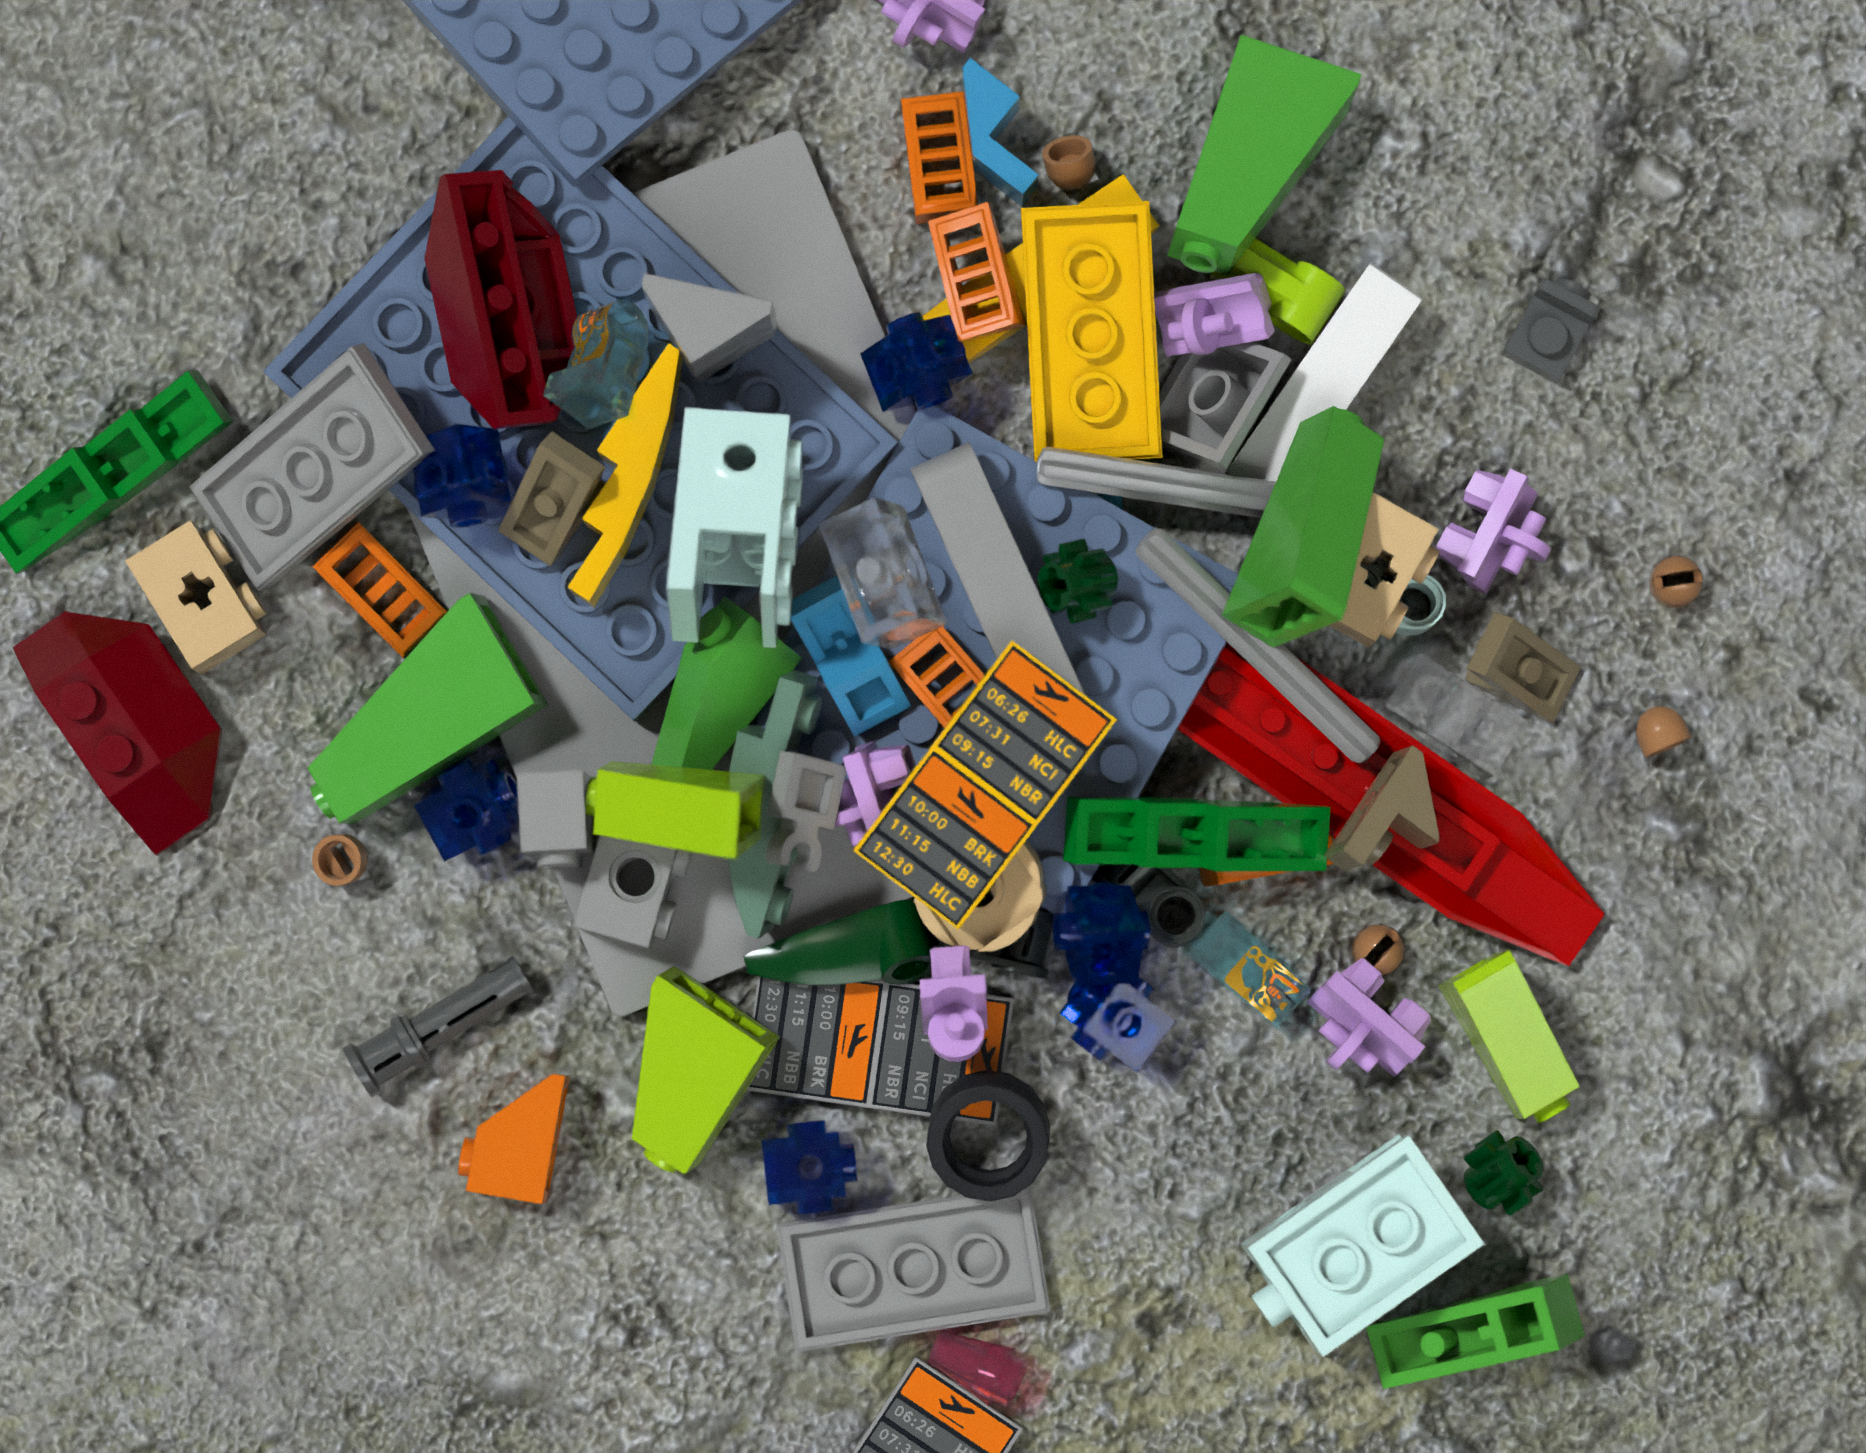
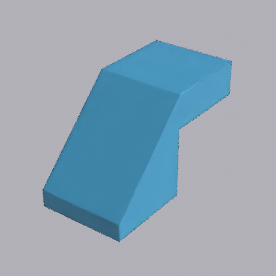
[962,58,1039,207]
[791,574,911,737]

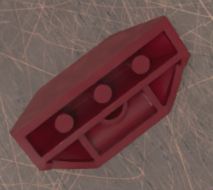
[424,170,586,429]
[12,611,223,856]

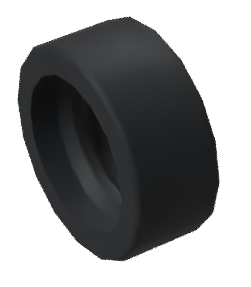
[926,1070,1050,1202]

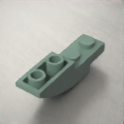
[728,670,822,939]

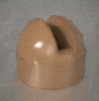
[1042,135,1095,191]
[1649,555,1703,608]
[1636,706,1692,758]
[312,833,368,886]
[1352,924,1405,975]

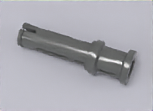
[343,956,534,1097]

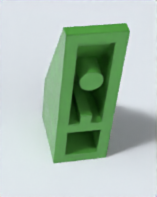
[651,596,802,770]
[1366,1273,1585,1389]

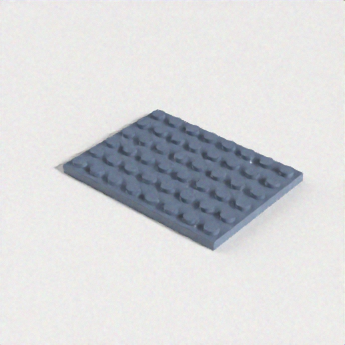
[263,117,898,722]

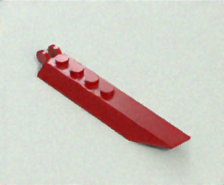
[1178,642,1605,967]

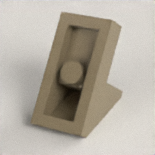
[498,431,606,566]
[1466,612,1581,724]
[1324,745,1439,871]

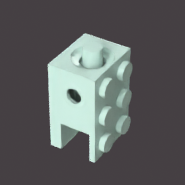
[667,408,803,648]
[1241,1134,1484,1357]

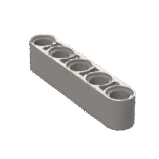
[910,442,1086,696]

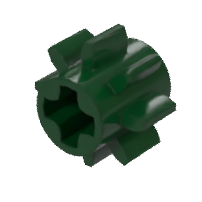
[1037,539,1118,624]
[1464,1130,1544,1216]

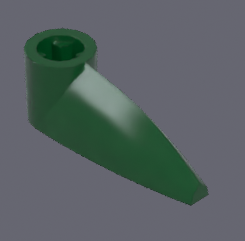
[743,900,933,985]

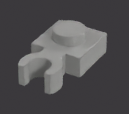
[766,751,846,873]

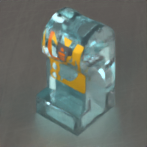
[543,300,649,429]
[1184,910,1311,1029]

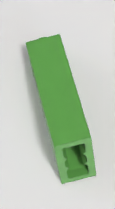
[1167,35,1362,276]
[1222,406,1385,648]
[307,593,548,824]

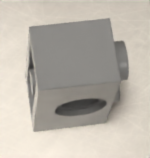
[517,769,596,869]
[573,835,693,950]

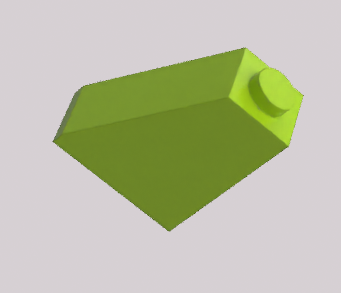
[585,761,765,859]
[1438,950,1580,1124]
[632,966,780,1175]

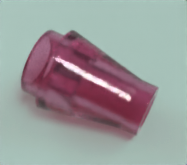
[927,1329,1028,1408]

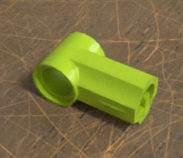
[1210,239,1346,345]

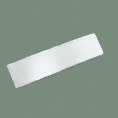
[1225,263,1423,482]

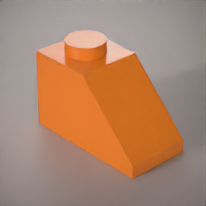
[458,1074,570,1204]

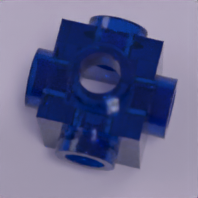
[860,312,973,412]
[413,424,512,528]
[414,758,519,862]
[1053,883,1150,985]
[1059,962,1176,1073]
[761,1120,858,1215]

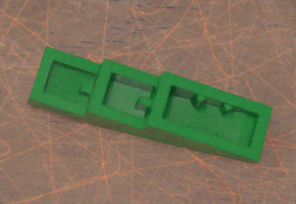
[0,370,234,574]
[1063,796,1331,871]

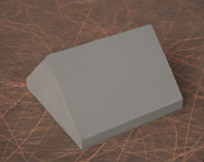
[641,273,778,384]
[1159,342,1291,474]

